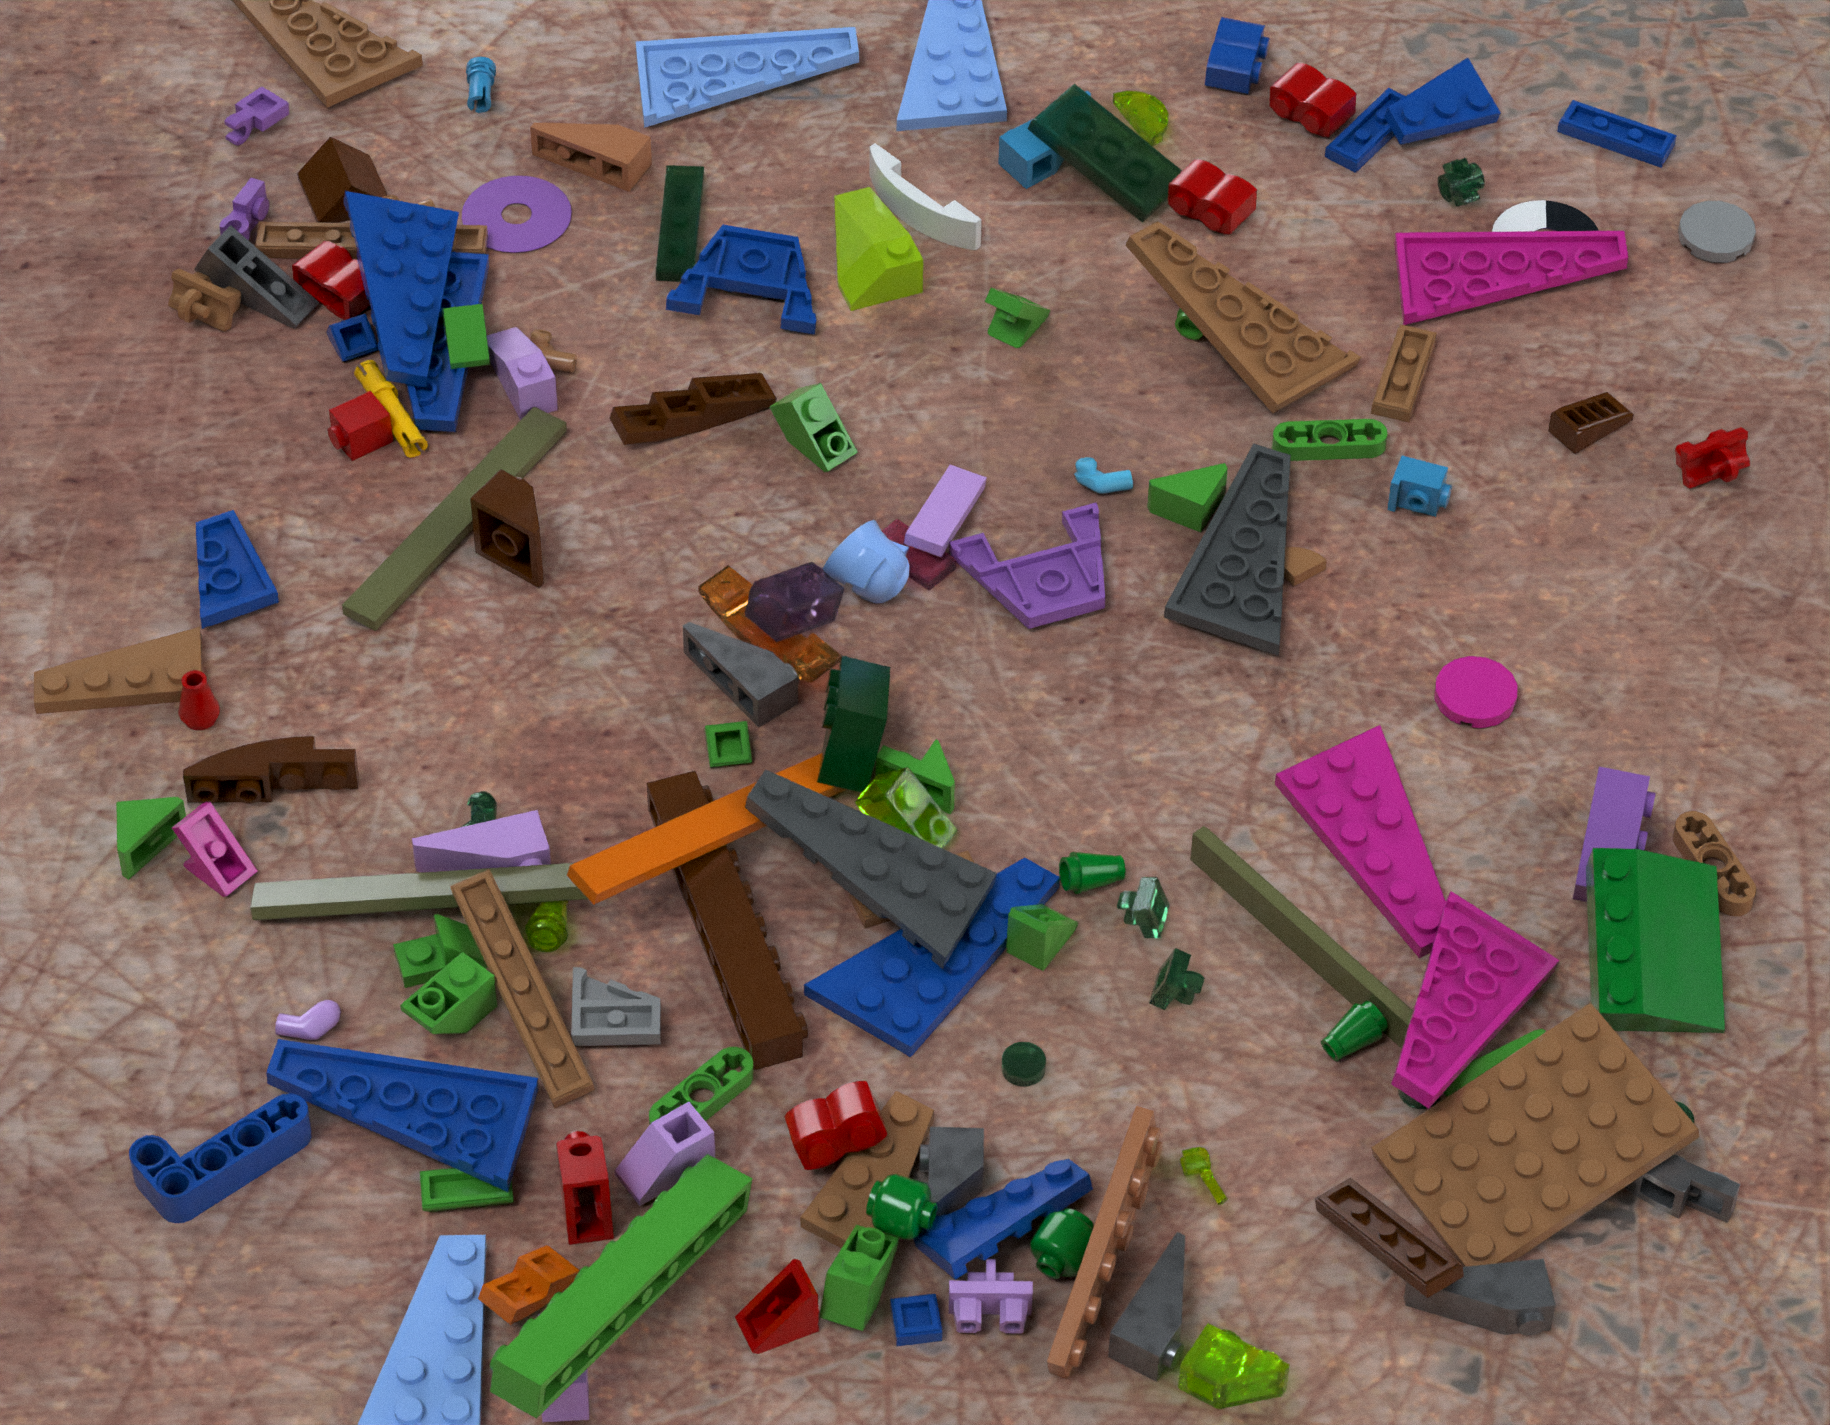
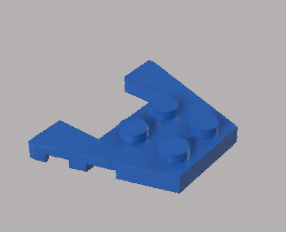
[666,224,816,335]

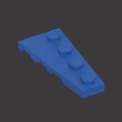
[914,1158,1093,1280]

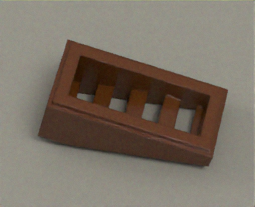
[1548,392,1634,454]

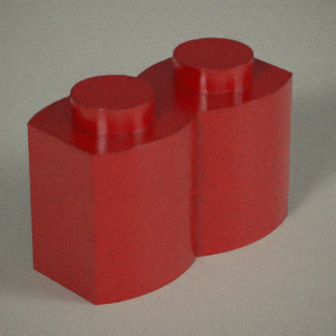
[1269,63,1357,137]
[1168,159,1257,235]
[292,241,370,320]
[784,1081,888,1170]

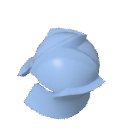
[820,520,909,604]

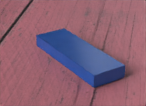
[1325,88,1405,173]
[1557,100,1677,168]

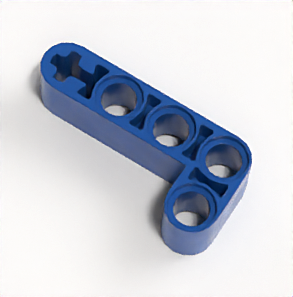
[129,1093,312,1223]

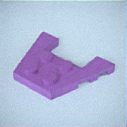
[949,503,1105,629]

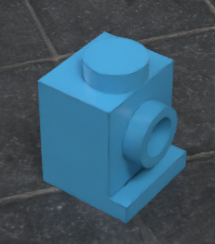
[1387,456,1452,517]

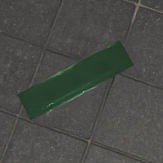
[655,165,704,282]

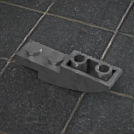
[1624,1155,1741,1223]

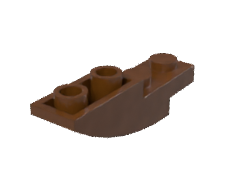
[183,736,359,804]

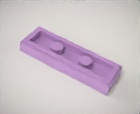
[904,465,987,557]

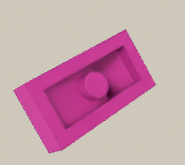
[172,802,258,897]

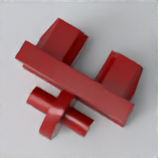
[1675,427,1750,489]

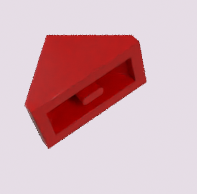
[735,1259,819,1354]

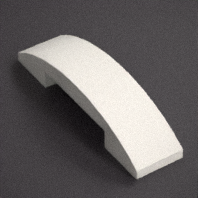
[869,143,981,250]

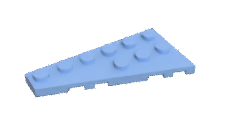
[896,0,1007,131]
[636,27,859,128]
[358,1234,487,1425]

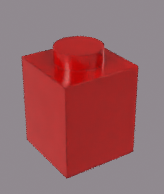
[327,391,393,461]

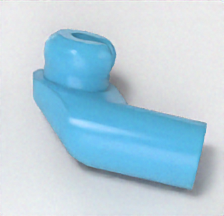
[1074,457,1133,494]

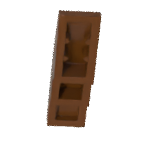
[609,373,777,445]

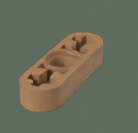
[1673,811,1756,916]

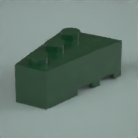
[817,656,890,794]

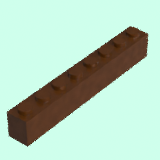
[647,770,808,1071]

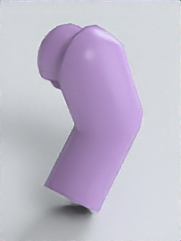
[275,1000,341,1041]

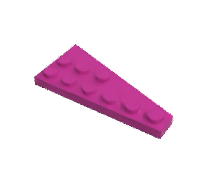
[1394,231,1628,325]
[1275,725,1446,958]
[1391,891,1560,1109]

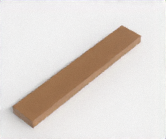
[255,222,488,259]
[450,869,595,1109]

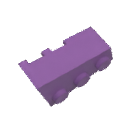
[1573,766,1655,902]

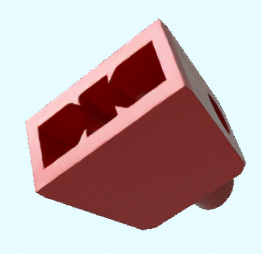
[556,1131,614,1245]

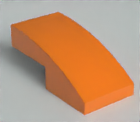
[478,1245,580,1325]

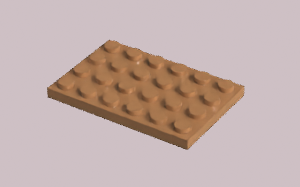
[1371,1002,1699,1267]

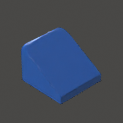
[326,314,379,362]

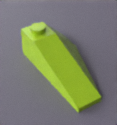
[834,187,923,311]

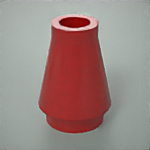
[178,670,220,730]

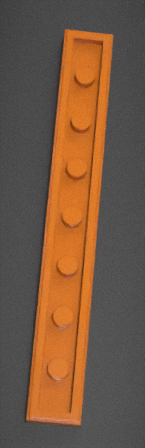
[567,753,847,905]

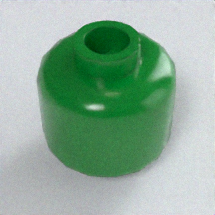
[866,1174,937,1240]
[1030,1209,1094,1279]

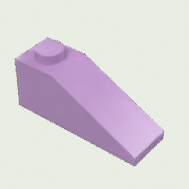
[487,327,558,420]
[412,810,551,872]

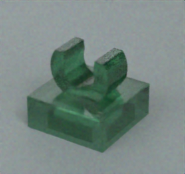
[1117,877,1170,938]
[1149,948,1205,1010]

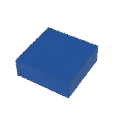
[890,1294,943,1346]

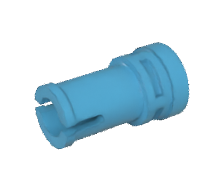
[466,56,496,113]

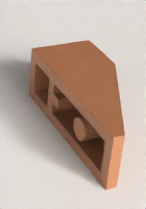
[530,122,652,192]

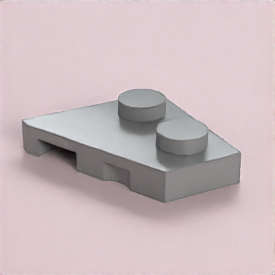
[571,967,661,1046]

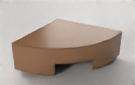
[1284,547,1327,586]

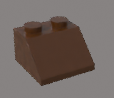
[470,469,544,588]

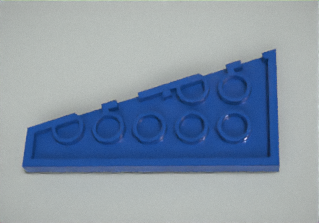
[406,252,489,432]
[804,857,1060,1057]

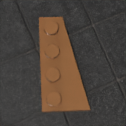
[34,627,203,714]
[800,1091,934,1248]

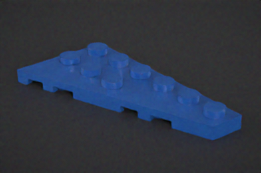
[344,191,459,387]
[266,1039,539,1192]

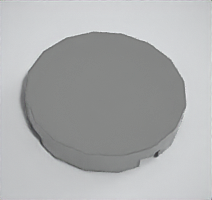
[1678,201,1756,263]

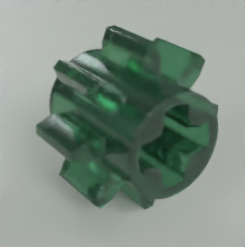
[1437,158,1485,207]

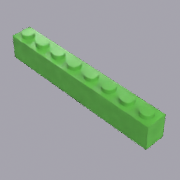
[490,1154,752,1419]

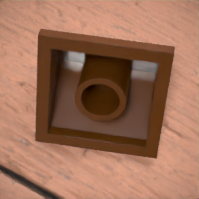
[297,137,387,223]

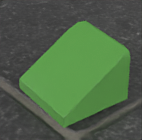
[704,721,752,768]

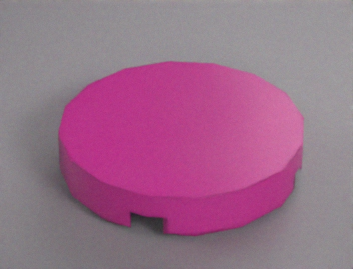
[1434,656,1518,728]

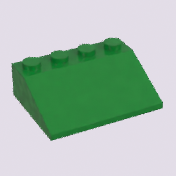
[1586,848,1725,1033]

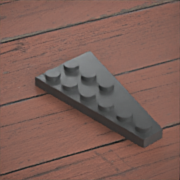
[1164,443,1291,656]
[745,769,997,969]

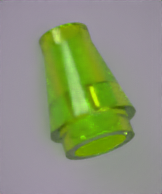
[525,901,568,952]

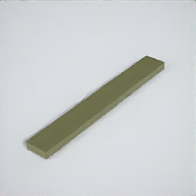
[342,407,567,631]
[1190,826,1413,1049]
[250,863,588,920]

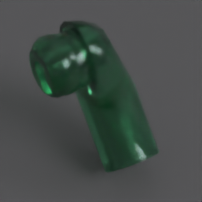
[460,791,497,828]

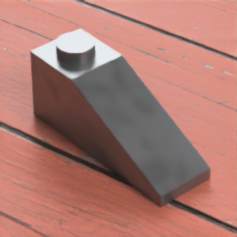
[194,225,319,329]
[683,622,800,727]
[1108,1232,1185,1382]
[1404,1259,1556,1335]

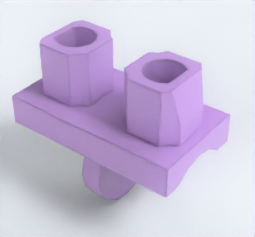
[949,1259,1033,1334]

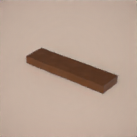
[1315,1178,1464,1298]

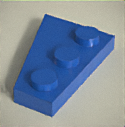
[1384,58,1501,145]
[196,510,279,629]

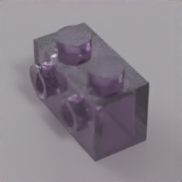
[744,562,845,642]

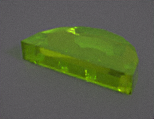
[1113,91,1169,148]

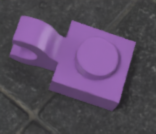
[224,86,289,146]
[220,177,269,240]

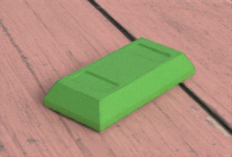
[420,1168,513,1212]

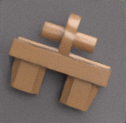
[168,268,241,332]

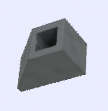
[920,1127,984,1217]

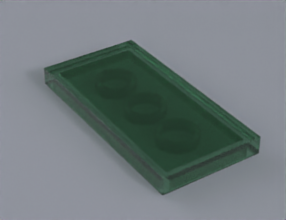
[1027,83,1182,223]

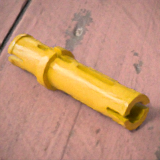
[354,360,428,458]

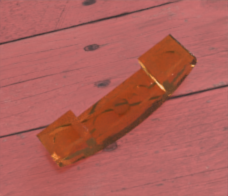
[698,565,842,683]

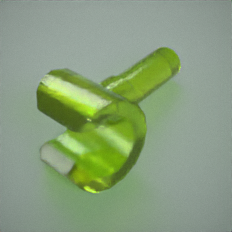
[1180,1147,1228,1205]

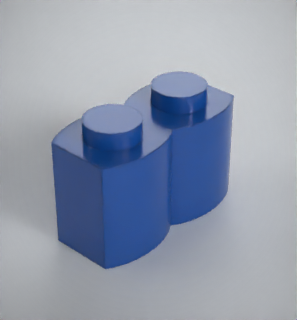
[1205,17,1270,94]

